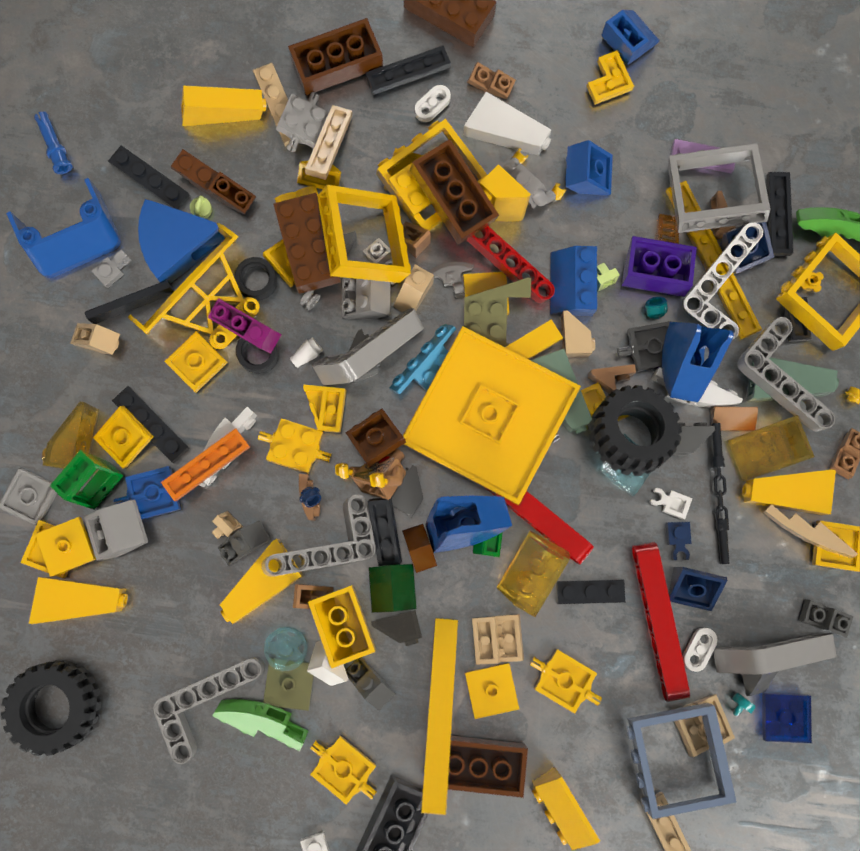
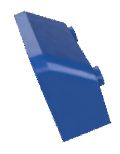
[6,178,121,278]

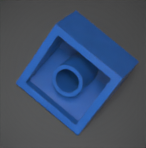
[565,140,613,196]

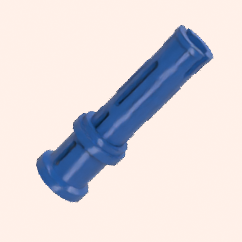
[34,112,73,174]

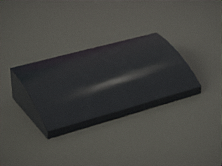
[356,775,428,851]

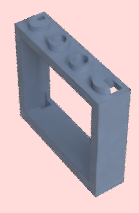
[626,703,737,819]

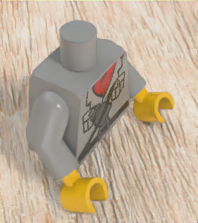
[503,148,566,209]

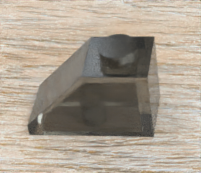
[371,609,422,646]

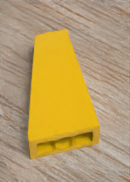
[181,86,266,126]
[742,470,836,516]
[220,538,304,624]
[29,577,128,624]

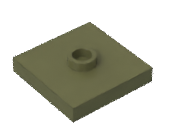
[263,658,314,711]

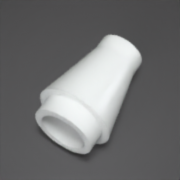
[290,337,323,368]

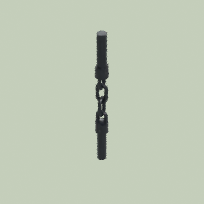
[712,423,730,564]

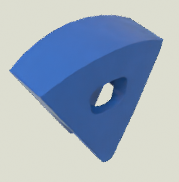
[138,199,225,283]
[662,322,734,402]
[425,495,512,553]

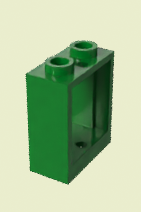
[50,450,124,510]

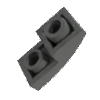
[799,599,854,638]

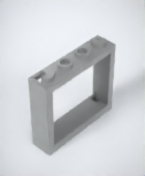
[668,144,771,233]

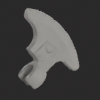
[428,262,474,298]

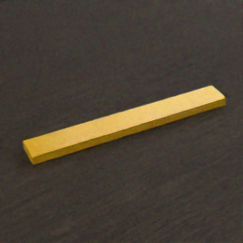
[665,180,762,340]
[421,618,458,815]

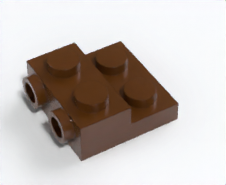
[345,408,406,467]

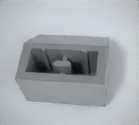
[341,277,390,319]
[84,500,148,560]

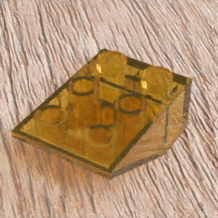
[727,415,815,481]

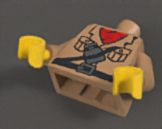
[335,449,406,500]

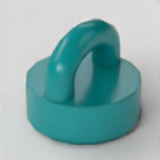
[645,297,668,319]
[732,693,756,716]

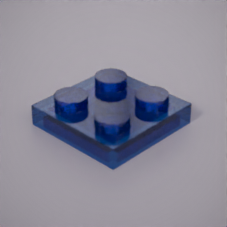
[762,693,812,743]

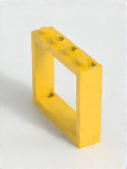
[376,118,487,231]
[317,185,411,283]
[776,233,860,351]

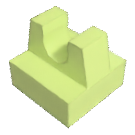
[597,263,619,292]

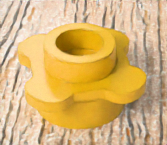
[800,272,824,292]

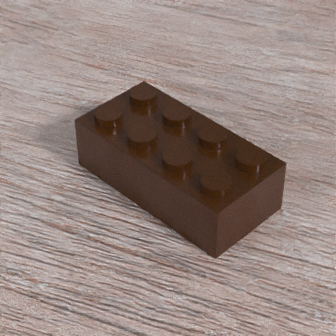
[404,0,496,48]
[288,18,383,95]
[410,139,499,245]
[273,193,341,294]
[448,736,528,798]

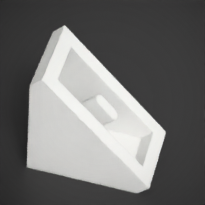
[307,640,349,686]

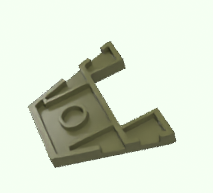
[464,277,531,347]

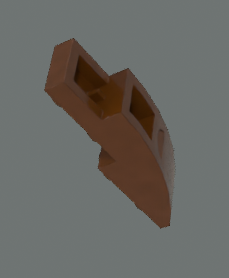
[171,149,256,215]

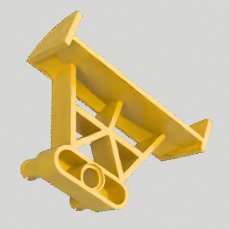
[127,223,260,349]

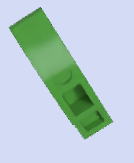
[796,207,860,242]
[212,699,309,751]

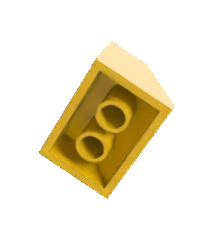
[480,164,531,222]
[308,585,376,669]
[532,767,601,850]

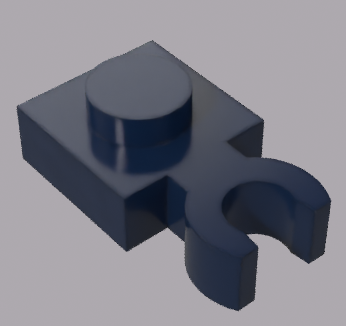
[666,522,692,561]

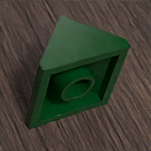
[368,564,417,613]

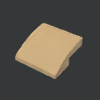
[472,614,524,665]
[674,694,735,757]

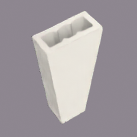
[463,92,552,156]

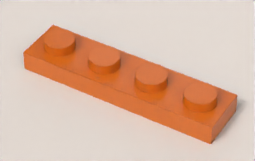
[161,428,250,501]

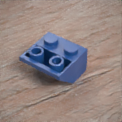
[601,10,660,66]

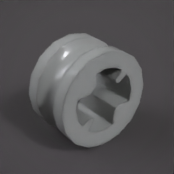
[300,290,320,310]

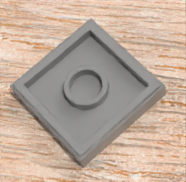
[0,467,57,526]

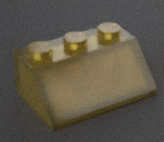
[497,530,570,617]

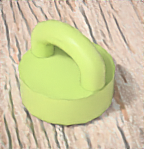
[190,196,212,219]

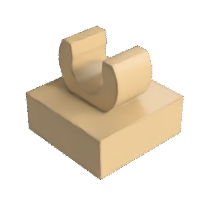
[212,511,243,539]

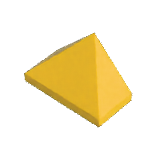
[297,161,341,189]

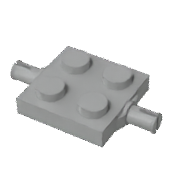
[276,92,329,152]

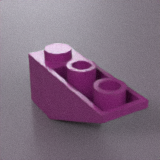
[207,298,282,353]

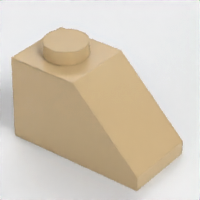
[393,264,434,312]
[560,311,595,358]
[70,323,120,355]

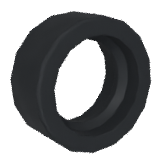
[234,257,277,301]
[236,338,279,374]

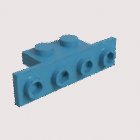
[389,324,456,394]

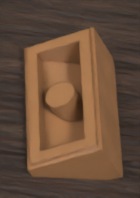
[710,407,758,431]

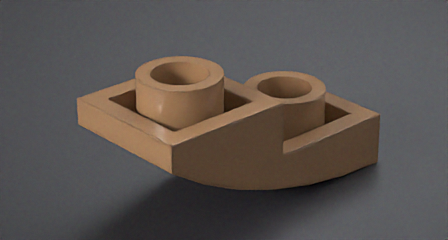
[467,62,516,99]
[829,428,860,480]
[299,474,320,521]

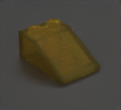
[42,402,99,471]

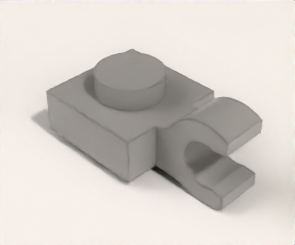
[92,250,131,288]

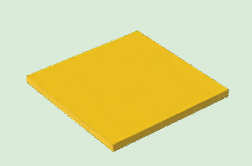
[403,326,581,505]

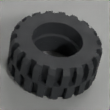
[589,385,682,476]
[1,660,101,756]

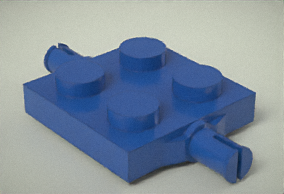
[114,466,181,520]

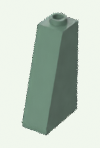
[531,349,592,434]
[746,357,839,402]

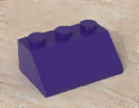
[622,236,697,297]

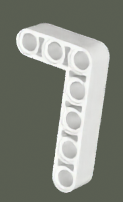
[683,223,763,340]

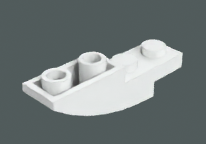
[651,367,743,408]
[199,407,257,487]

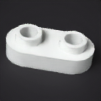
[415,85,451,122]
[682,628,718,672]

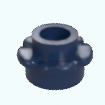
[299,487,321,508]

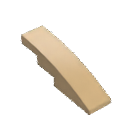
[763,504,858,558]

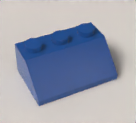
[550,246,597,316]

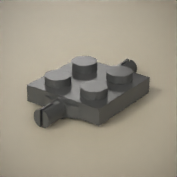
[617,321,671,372]

